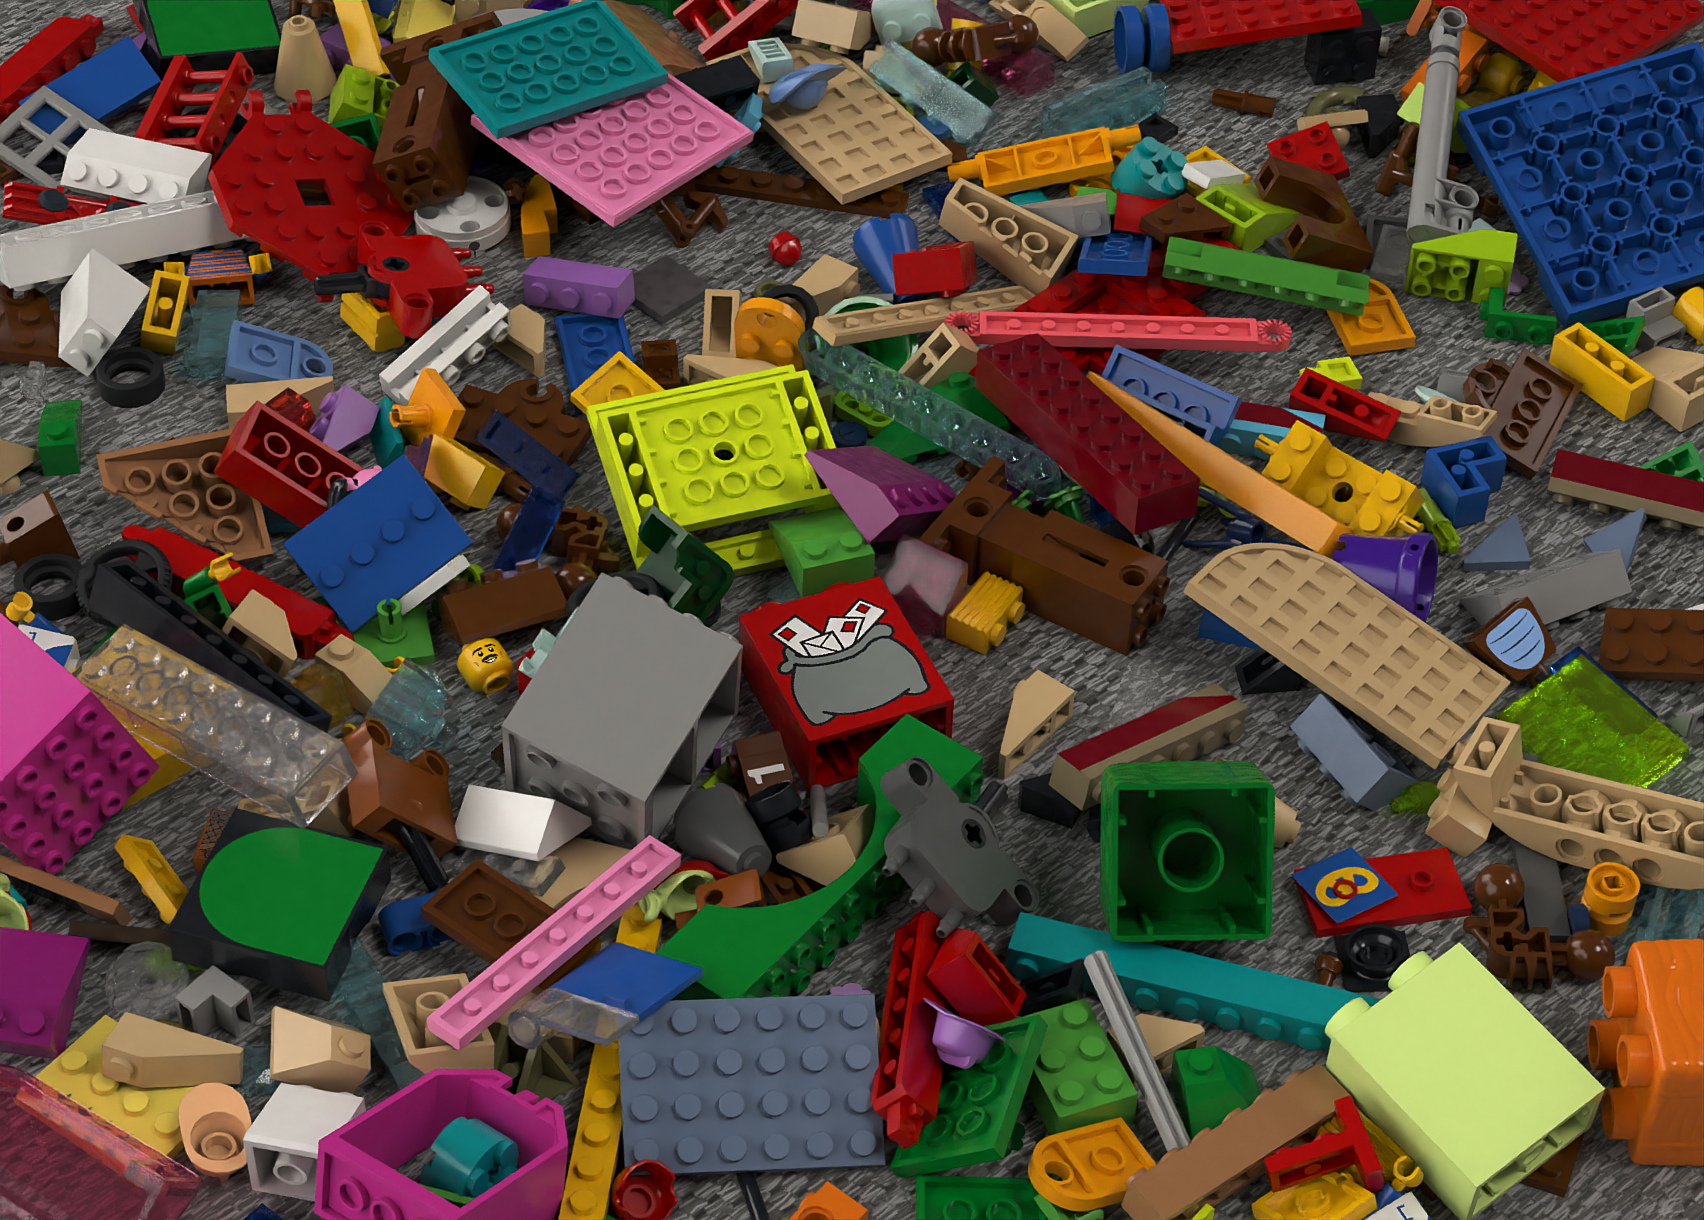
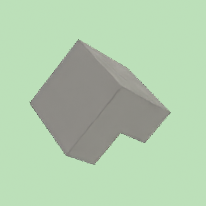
[1626,286,1686,351]
[175,965,255,1038]

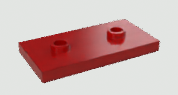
[1293,847,1473,938]

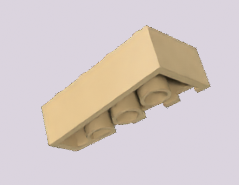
[938,177,1079,295]

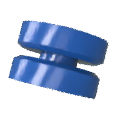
[1113,3,1171,74]

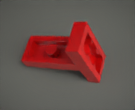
[1264,1095,1384,1193]

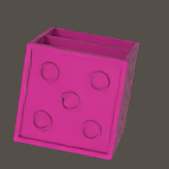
[0,613,160,875]

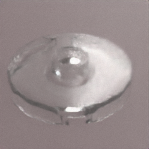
[105,941,191,1022]

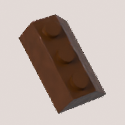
[434,559,567,645]

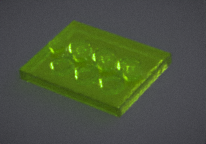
[1495,654,1689,789]

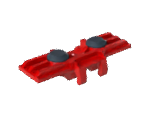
[2,181,143,225]

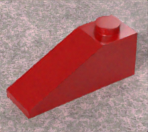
[1289,368,1401,443]

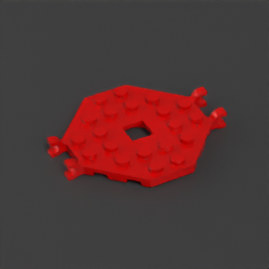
[208,90,414,303]

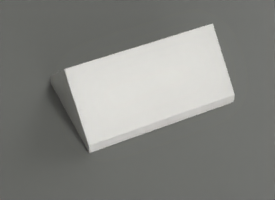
[455,785,592,861]

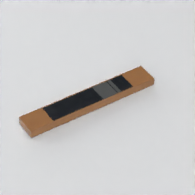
[0,854,132,926]

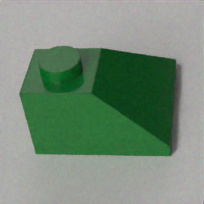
[1170,1045,1261,1141]

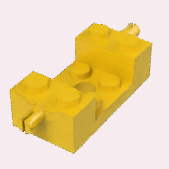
[1254,420,1425,537]

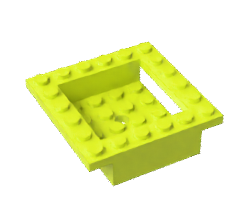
[586,364,846,577]

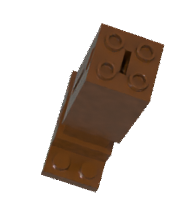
[372,11,503,213]
[915,455,1170,656]

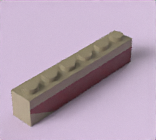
[1547,449,1704,538]
[1049,683,1249,811]

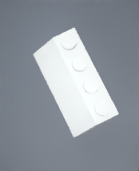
[60,128,212,204]

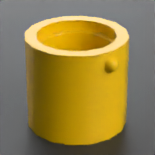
[1672,287,1704,345]

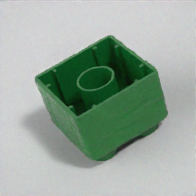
[1099,761,1275,942]

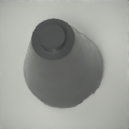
[673,783,772,877]

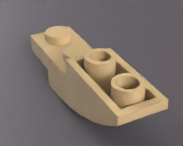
[988,0,1090,62]
[1367,392,1497,447]

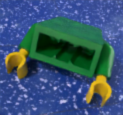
[182,552,241,631]

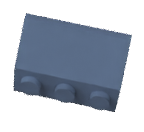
[1290,693,1426,811]

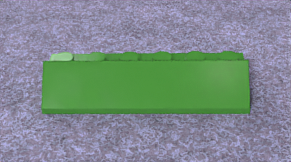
[1161,236,1371,316]

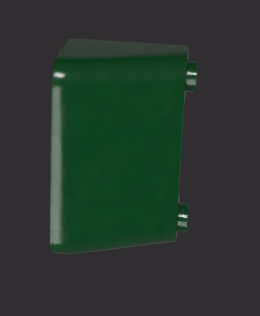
[563,505,734,626]

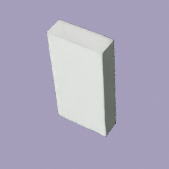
[1182,159,1246,189]
[398,554,470,615]

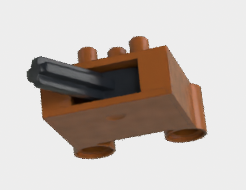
[338,718,458,892]

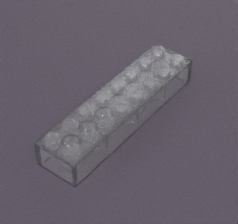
[72,624,358,830]

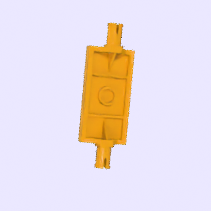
[947,124,1142,197]

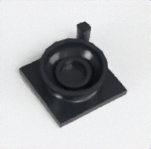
[1334,924,1410,993]

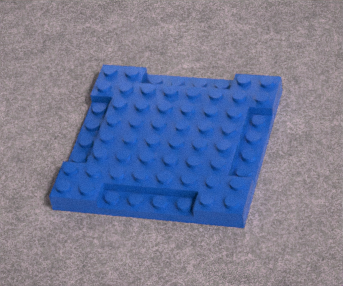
[1455,42,1704,330]

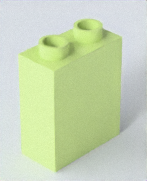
[1325,942,1605,1220]

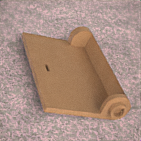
[568,0,706,76]

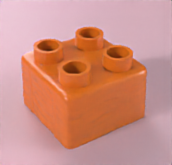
[1587,938,1704,1167]

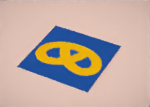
[1291,847,1398,924]

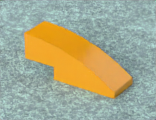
[521,174,558,258]

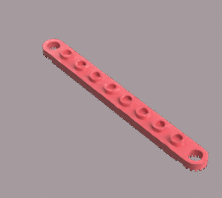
[945,311,1292,352]

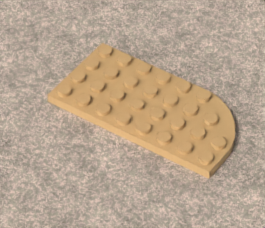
[706,43,952,205]
[1183,543,1511,770]

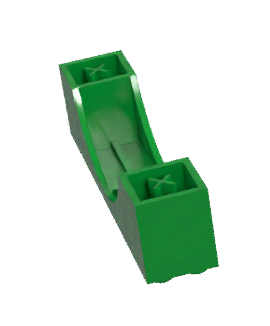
[655,713,984,1001]

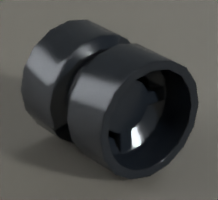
[746,780,814,854]

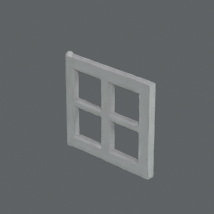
[0,85,116,194]

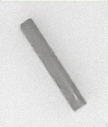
[809,784,829,837]

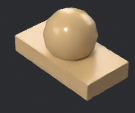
[1297,109,1368,150]

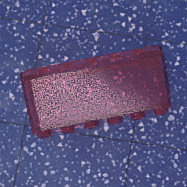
[0,1064,203,1220]

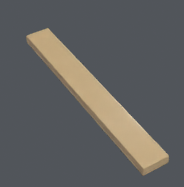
[812,285,1036,347]

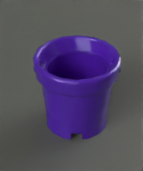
[1332,532,1438,623]

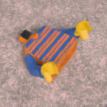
[164,247,272,310]

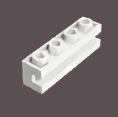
[379,285,512,406]

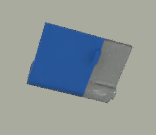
[508,942,703,1050]

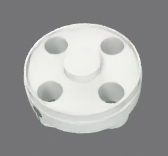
[414,176,511,258]

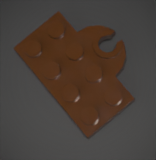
[0,284,72,367]
[1462,348,1583,480]
[454,378,592,479]

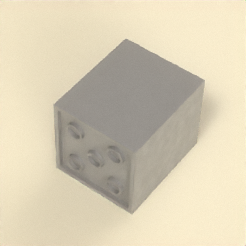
[501,573,743,850]

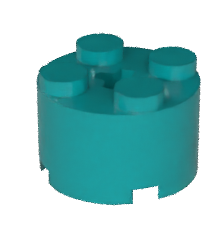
[1111,137,1188,200]
[421,1116,519,1199]

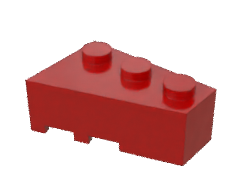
[892,241,978,297]

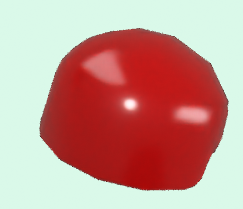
[611,1159,678,1220]

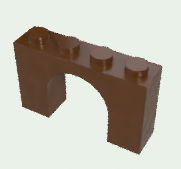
[1254,156,1375,274]

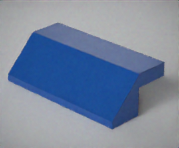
[1096,344,1242,446]

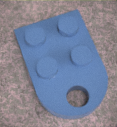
[224,320,333,383]

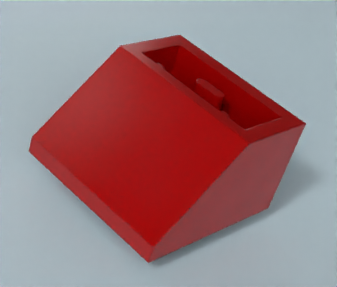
[927,928,1027,1026]

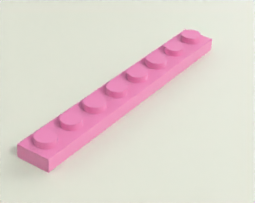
[427,835,681,1051]

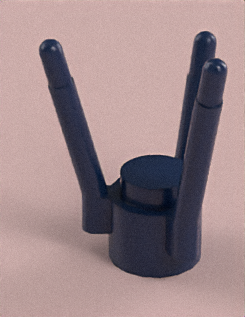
[1183,488,1266,549]

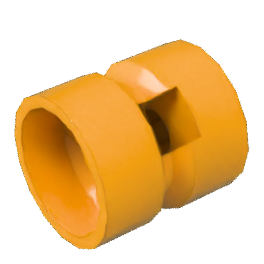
[1580,862,1640,937]

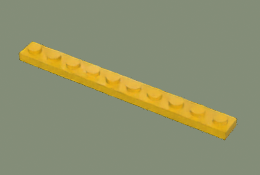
[558,903,665,1220]

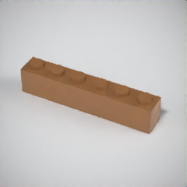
[1121,1063,1354,1220]

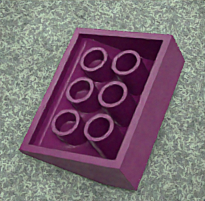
[804,445,956,543]
[0,927,91,1059]

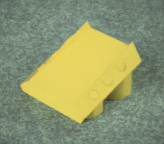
[391,0,456,44]

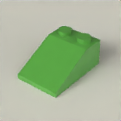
[769,507,875,598]

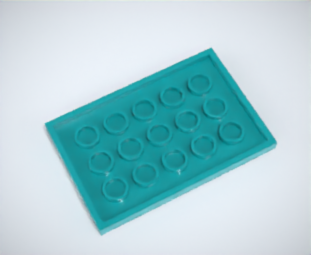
[428,0,668,139]

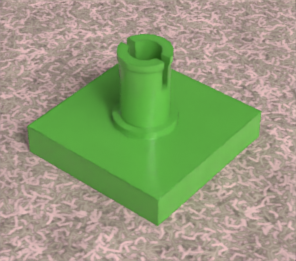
[353,598,435,669]

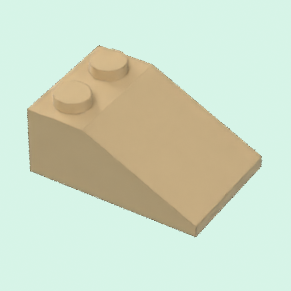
[791,0,877,55]

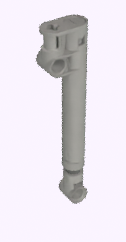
[1406,6,1479,244]

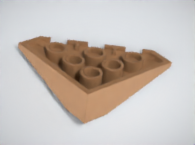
[96,428,273,564]

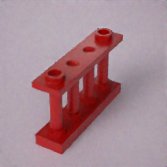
[672,0,799,61]
[134,52,254,167]

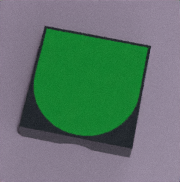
[133,0,282,81]
[168,808,391,1002]

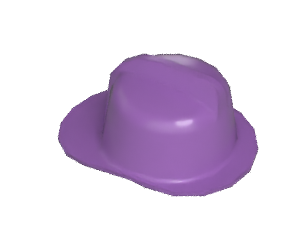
[923,998,1005,1069]

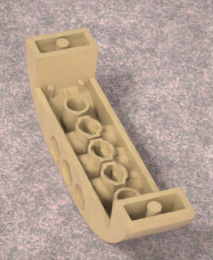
[1453,716,1704,890]

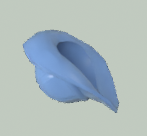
[769,63,847,110]

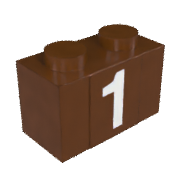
[726,731,795,824]

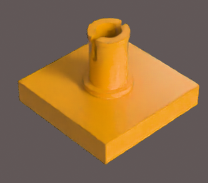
[389,368,466,457]

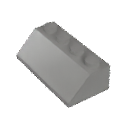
[1459,549,1632,630]

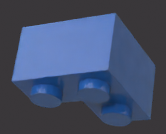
[1421,435,1507,528]

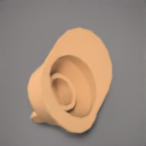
[178,1082,252,1182]

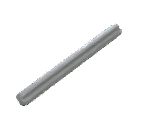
[1084,950,1191,1152]

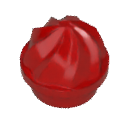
[768,231,802,265]

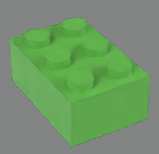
[1013,998,1138,1135]

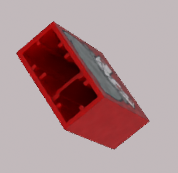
[739,576,954,792]

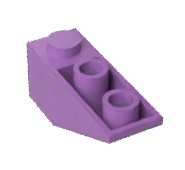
[310,384,380,454]

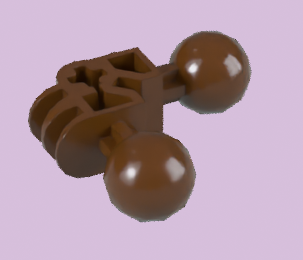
[912,14,1039,67]
[496,502,620,601]
[1463,863,1615,990]

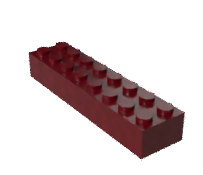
[975,333,1200,535]

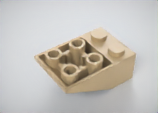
[1631,346,1704,432]

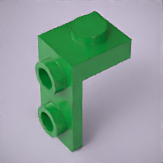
[1478,287,1557,345]

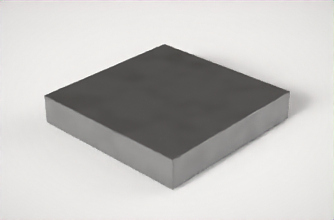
[632,255,712,325]

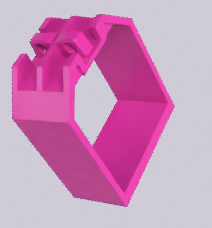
[314,1069,568,1220]

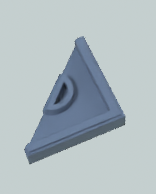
[1584,508,1647,573]
[1462,515,1531,572]

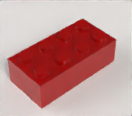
[214,400,364,529]

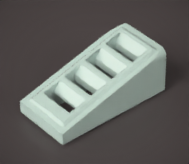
[748,37,794,83]

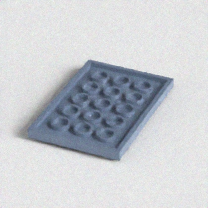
[618,994,885,1176]

